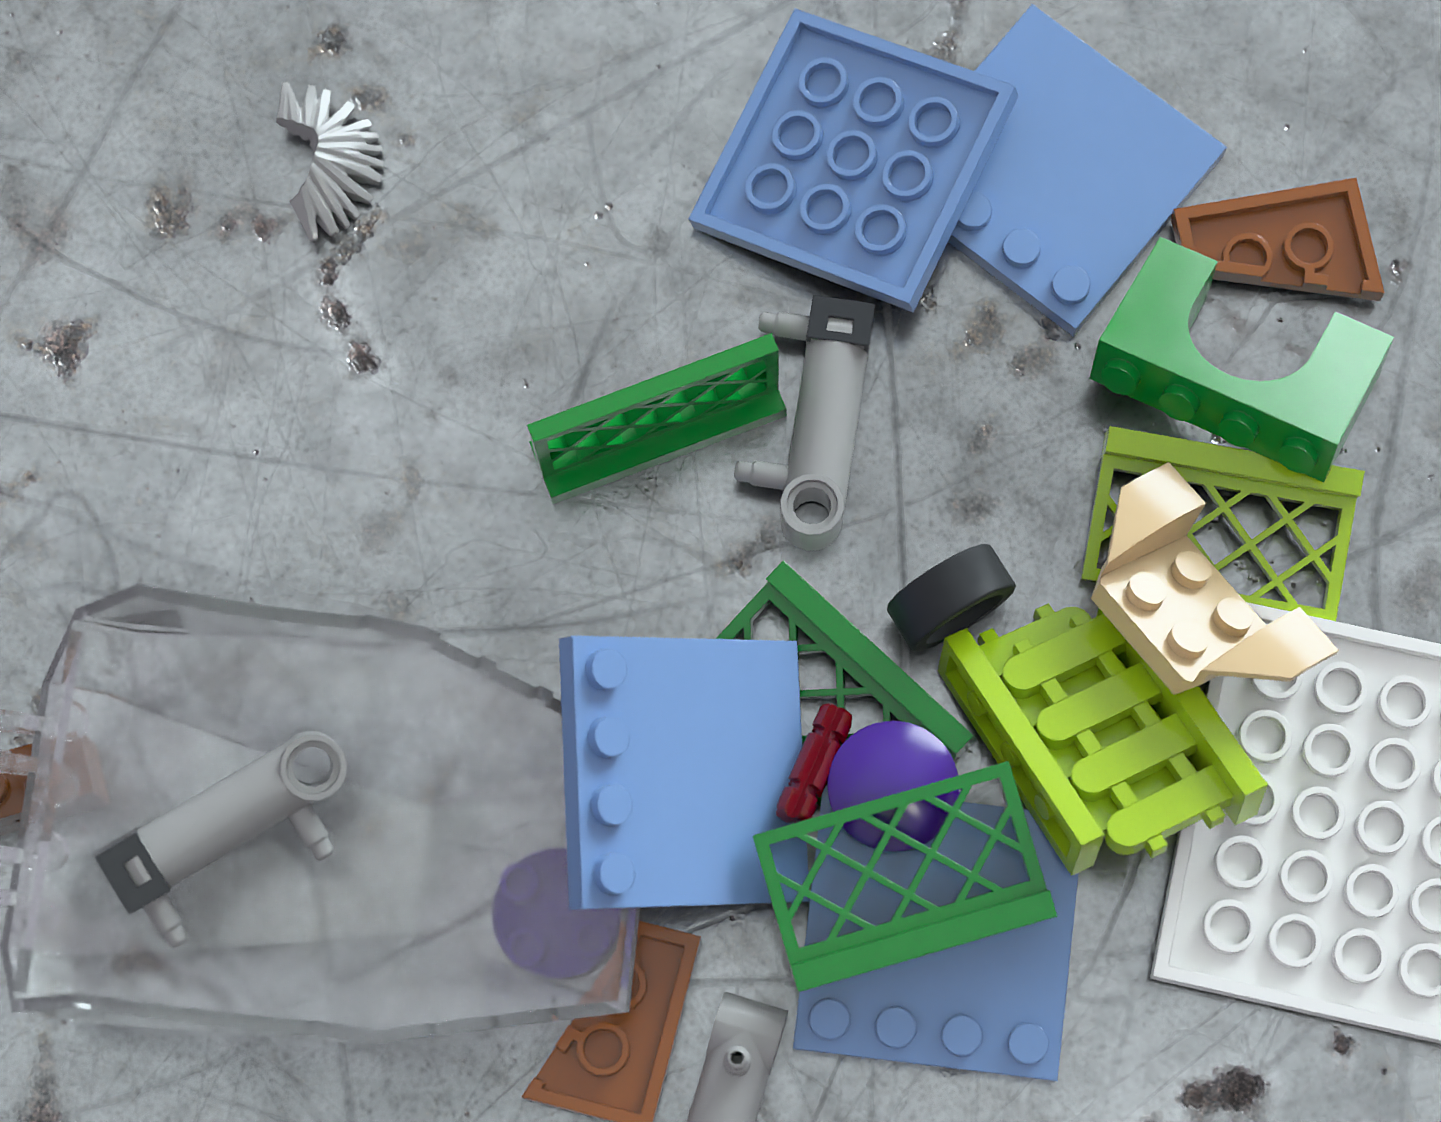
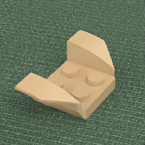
[1091,462,1339,695]

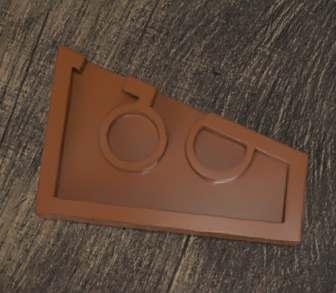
[1171,177,1385,301]
[521,920,701,1122]

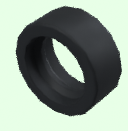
[887,544,1016,651]

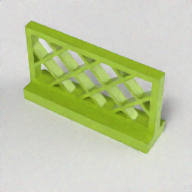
[1080,426,1365,621]

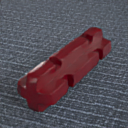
[776,703,852,824]

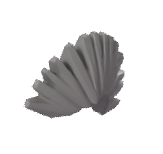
[276,82,384,242]

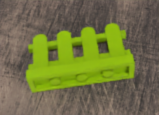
[937,603,1197,876]
[1001,608,1268,859]

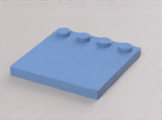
[948,4,1227,337]
[688,8,1019,312]
[559,636,810,910]
[793,786,1079,1081]

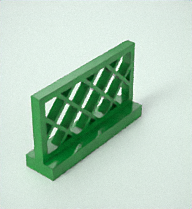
[527,333,787,504]
[716,560,977,806]
[752,761,1057,992]

